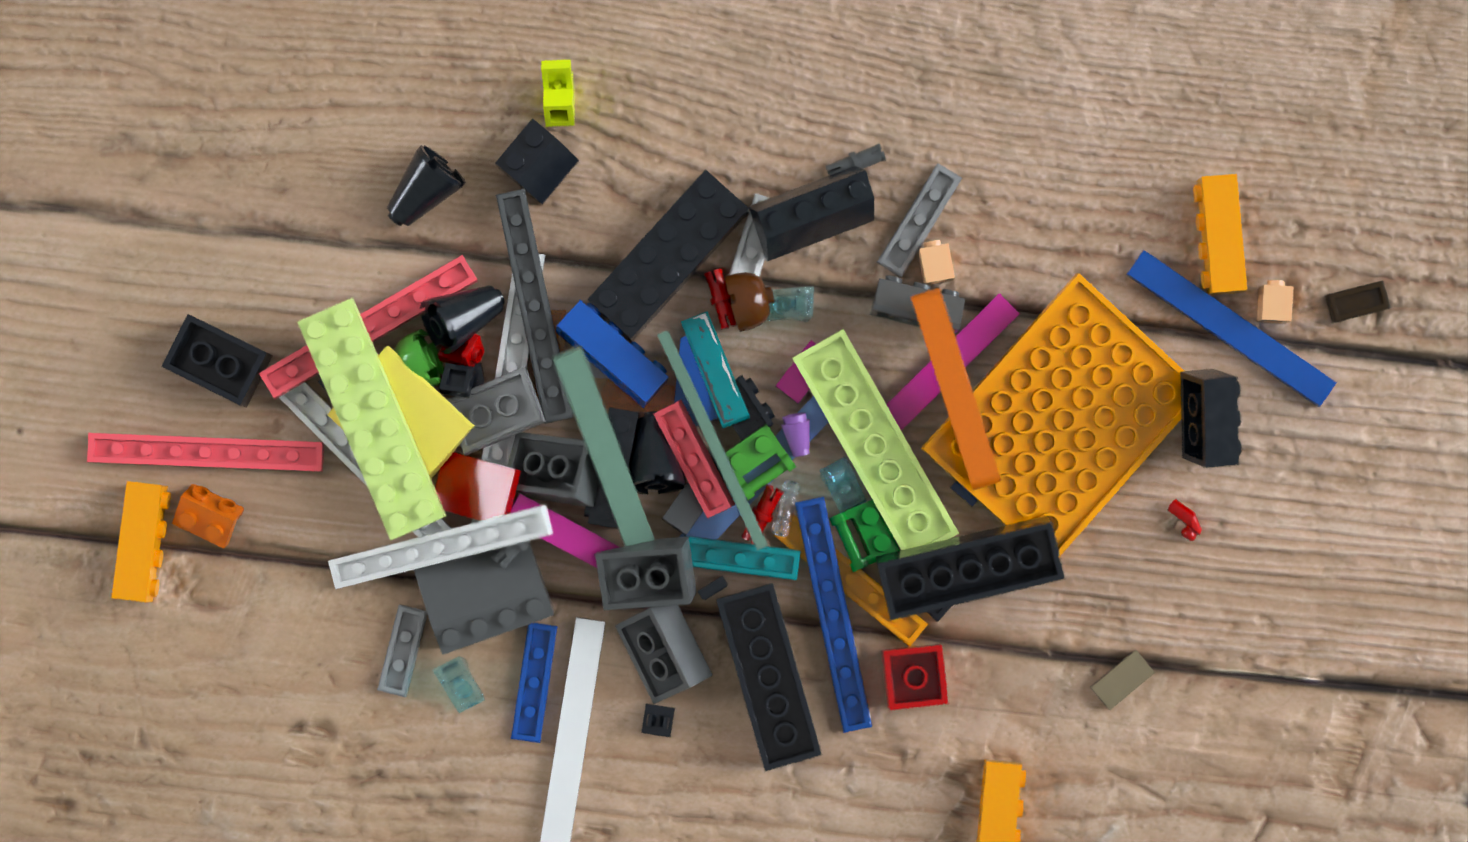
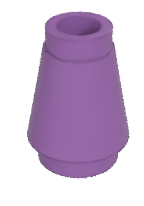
[781,412,810,457]

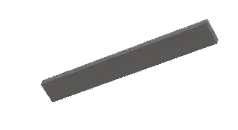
[496,189,574,424]

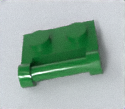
[829,500,900,572]

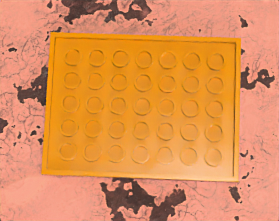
[921,273,1184,556]

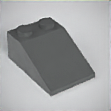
[595,537,697,610]

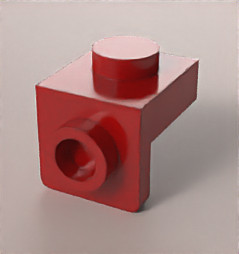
[438,334,484,367]

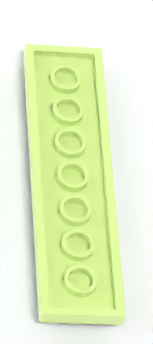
[297,298,447,540]
[793,329,959,550]

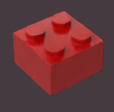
[881,644,949,710]

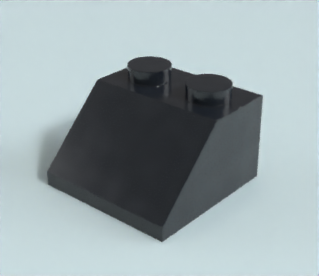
[495,118,579,205]

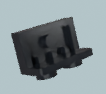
[732,375,775,440]

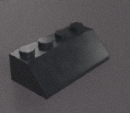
[748,166,874,261]

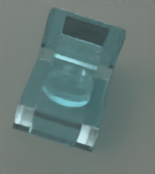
[767,286,814,322]
[819,457,867,513]
[433,656,485,713]

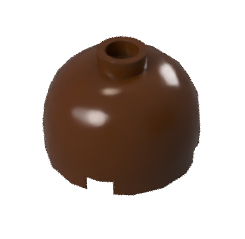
[725,272,775,332]

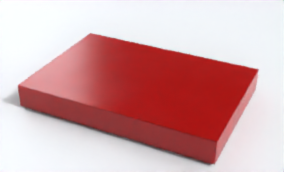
[435,452,521,521]

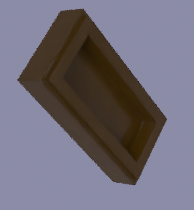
[1325,280,1391,324]

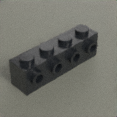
[584,407,640,529]

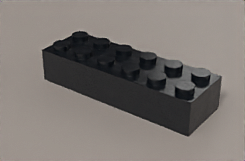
[587,169,749,341]
[875,516,1065,620]
[716,583,822,771]

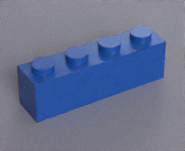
[556,300,669,409]

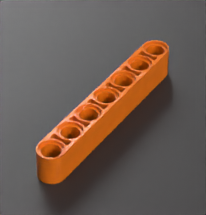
[911,287,1001,490]

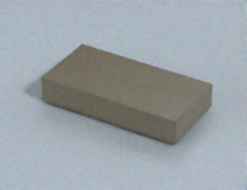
[1090,650,1155,710]

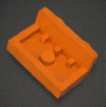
[172,484,244,548]

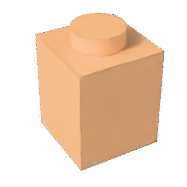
[918,240,955,285]
[1256,280,1293,324]

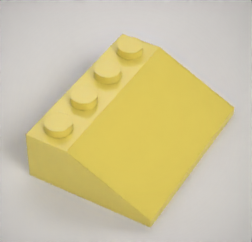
[327,346,474,479]

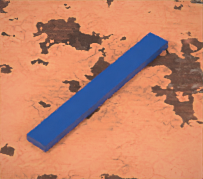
[1126,250,1337,407]
[795,496,872,733]

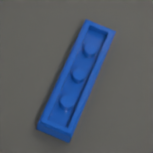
[511,623,558,743]

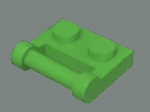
[725,424,796,501]

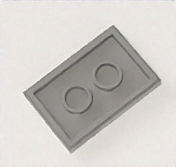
[446,367,546,455]

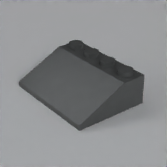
[414,542,554,655]

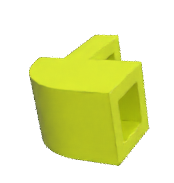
[541,59,575,127]

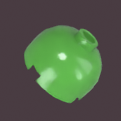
[394,329,444,387]

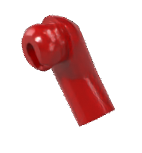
[1167,499,1202,541]

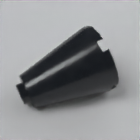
[387,145,466,226]
[420,286,505,354]
[629,411,685,494]

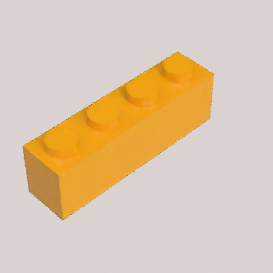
[1193,174,1247,295]
[111,481,171,602]
[976,759,1026,842]

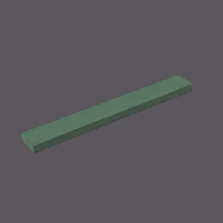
[657,331,767,551]
[552,346,655,546]

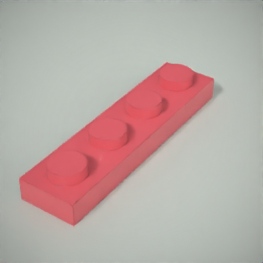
[653,400,735,518]

